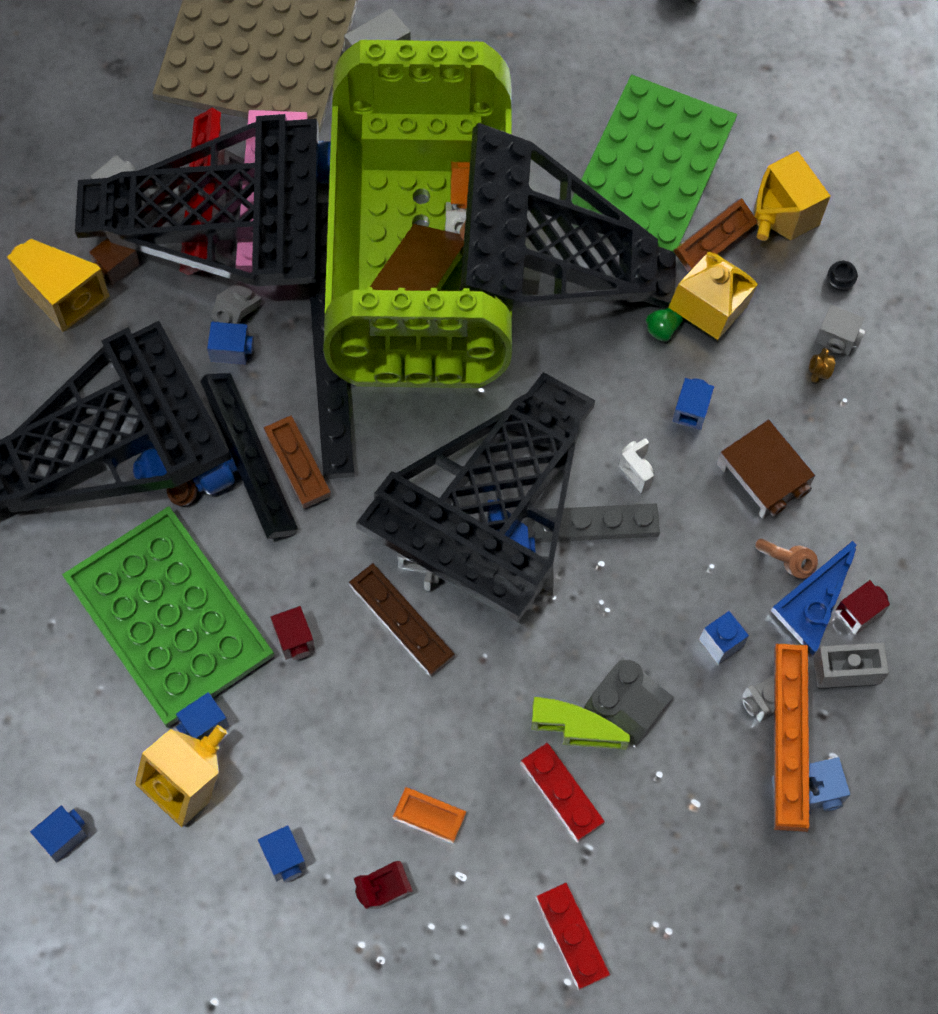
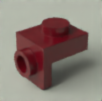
[354,861,413,909]

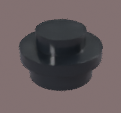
[827,260,858,290]

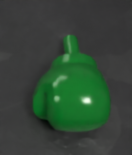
[646,307,683,342]

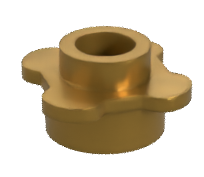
[809,348,835,382]

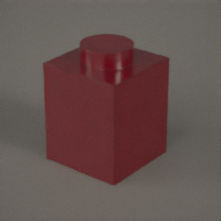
[835,580,890,635]
[270,606,315,660]

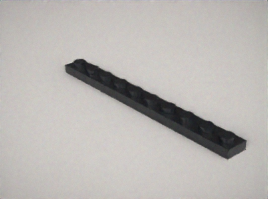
[309,202,355,479]

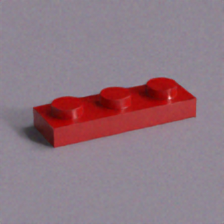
[521,742,605,843]
[536,883,610,991]

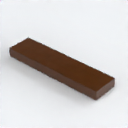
[349,563,455,677]

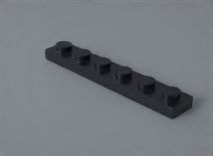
[200,373,298,539]

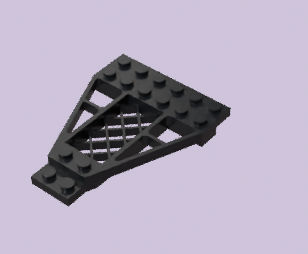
[75,114,319,286]
[460,123,676,312]
[0,321,232,513]
[356,372,595,622]

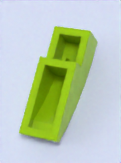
[531,697,630,750]

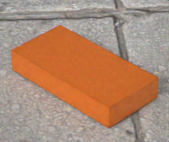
[393,787,466,844]

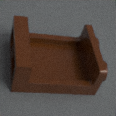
[716,419,815,519]

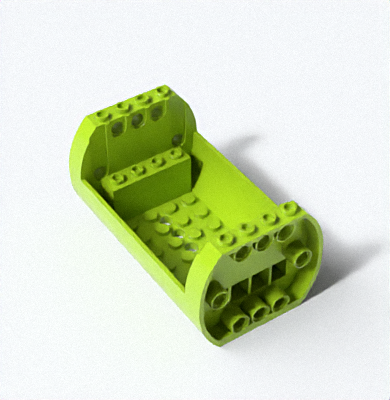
[323,40,512,388]

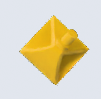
[754,151,830,241]
[668,252,758,340]
[135,725,227,827]

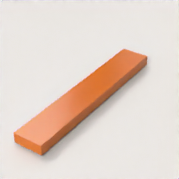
[774,644,809,832]

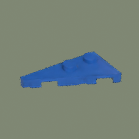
[771,541,857,656]

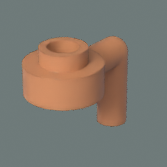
[755,539,818,579]

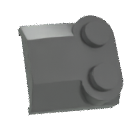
[584,657,674,748]

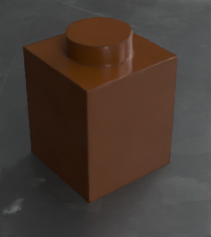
[89,238,140,285]

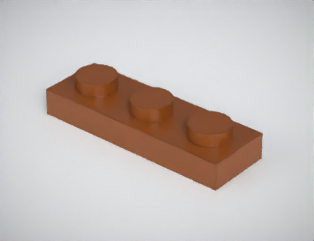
[673,198,757,273]
[263,415,331,509]

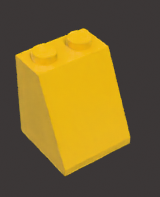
[7,239,110,332]

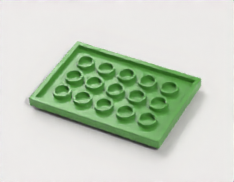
[571,74,737,252]
[62,506,275,728]

